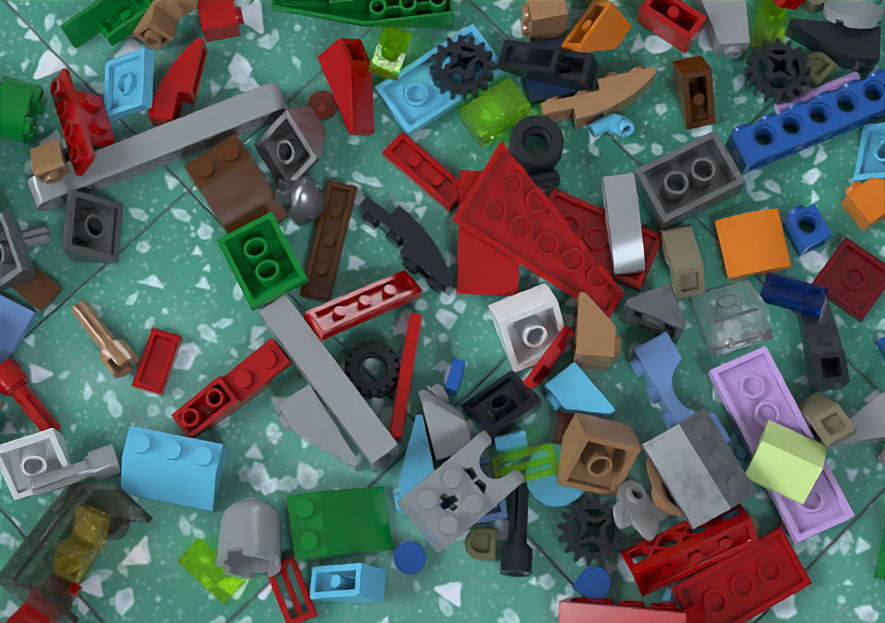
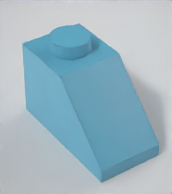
[544,362,615,419]
[310,563,386,604]

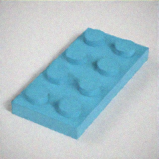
[375,24,507,137]

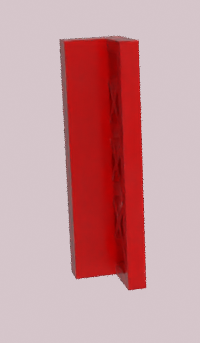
[620,503,759,597]

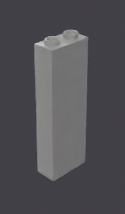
[259,294,400,473]

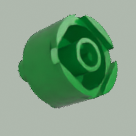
[0,76,47,144]

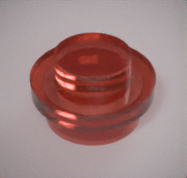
[307,91,338,121]

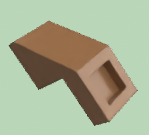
[133,0,198,50]
[30,139,70,184]

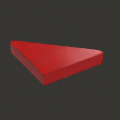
[523,325,575,389]

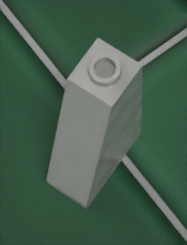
[692,0,750,59]

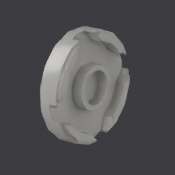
[822,0,885,29]

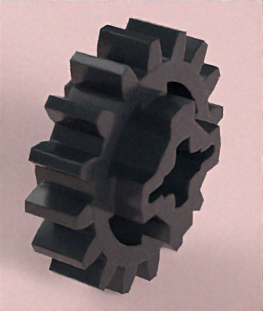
[430,35,495,101]
[744,38,811,105]
[557,496,627,567]

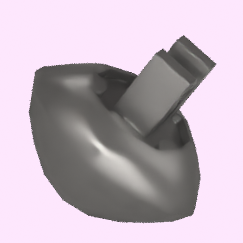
[274,176,325,226]

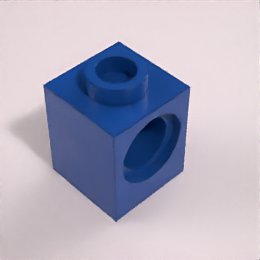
[782,204,832,257]

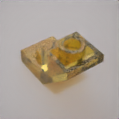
[51,505,111,585]

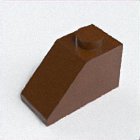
[672,55,716,129]

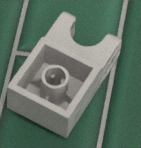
[396,431,524,553]

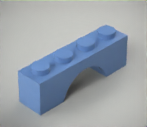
[630,332,731,444]

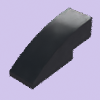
[497,40,598,91]

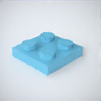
[104,47,154,121]

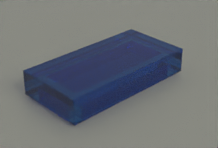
[759,272,828,318]

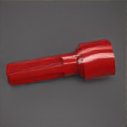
[0,358,61,432]

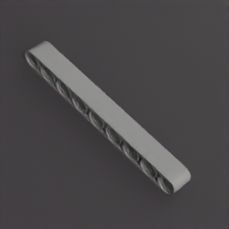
[27,83,289,211]

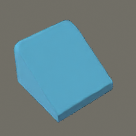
[493,430,529,465]

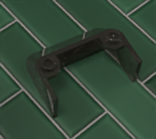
[0,482,153,623]

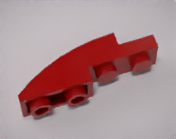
[171,338,293,438]

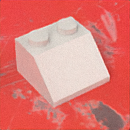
[488,283,572,373]

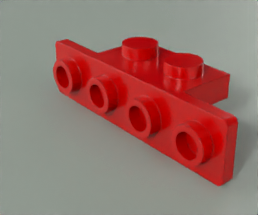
[50,69,115,176]

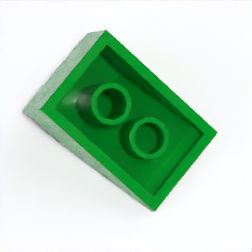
[217,212,309,311]
[287,486,393,564]

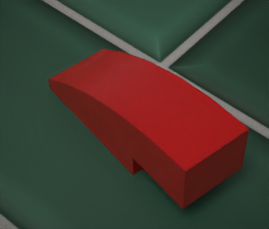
[148,38,208,127]

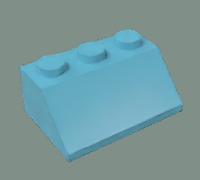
[120,426,228,512]

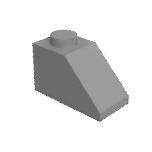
[418,390,476,460]

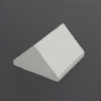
[0,428,72,500]

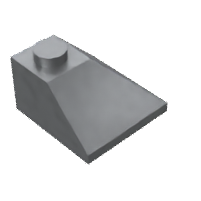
[254,106,326,183]

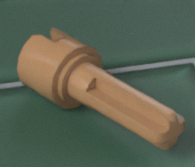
[72,300,140,378]

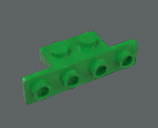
[61,0,153,48]

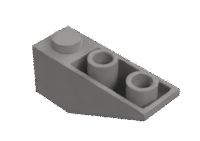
[815,389,885,450]

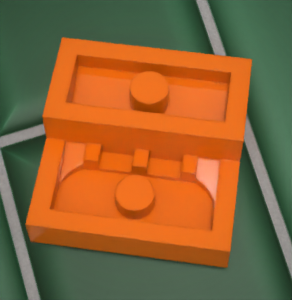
[715,208,792,281]

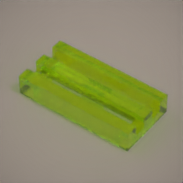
[490,442,559,484]

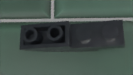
[359,197,453,296]

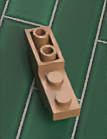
[540,66,657,130]

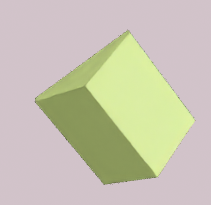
[745,420,827,505]

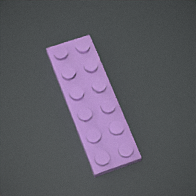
[708,346,855,544]

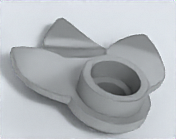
[613,480,668,541]

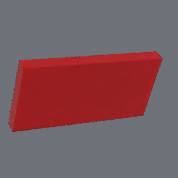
[456,170,519,296]
[548,187,661,292]
[669,526,812,623]

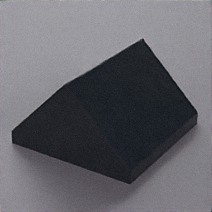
[461,370,542,444]

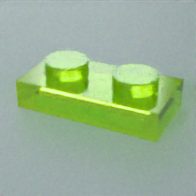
[368,27,413,81]

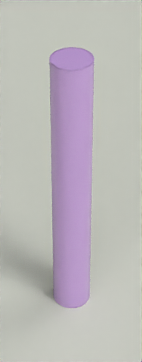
[774,71,861,115]

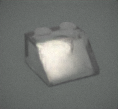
[689,278,773,356]

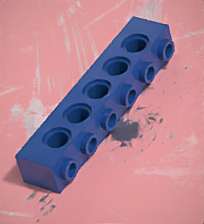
[726,69,885,175]

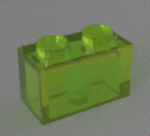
[460,77,531,147]

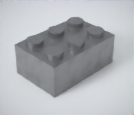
[634,130,745,233]

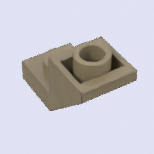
[660,224,706,299]
[796,392,857,449]

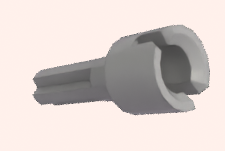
[30,444,121,497]

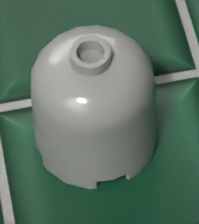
[215,497,282,579]

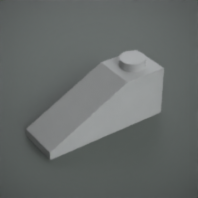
[277,384,361,471]

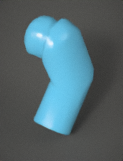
[588,113,635,138]

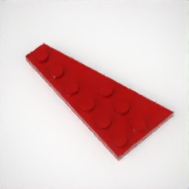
[451,141,625,318]

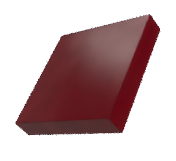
[809,237,885,322]

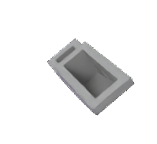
[601,173,645,276]

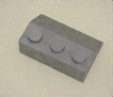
[641,408,757,529]

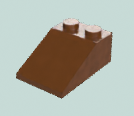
[184,133,289,234]

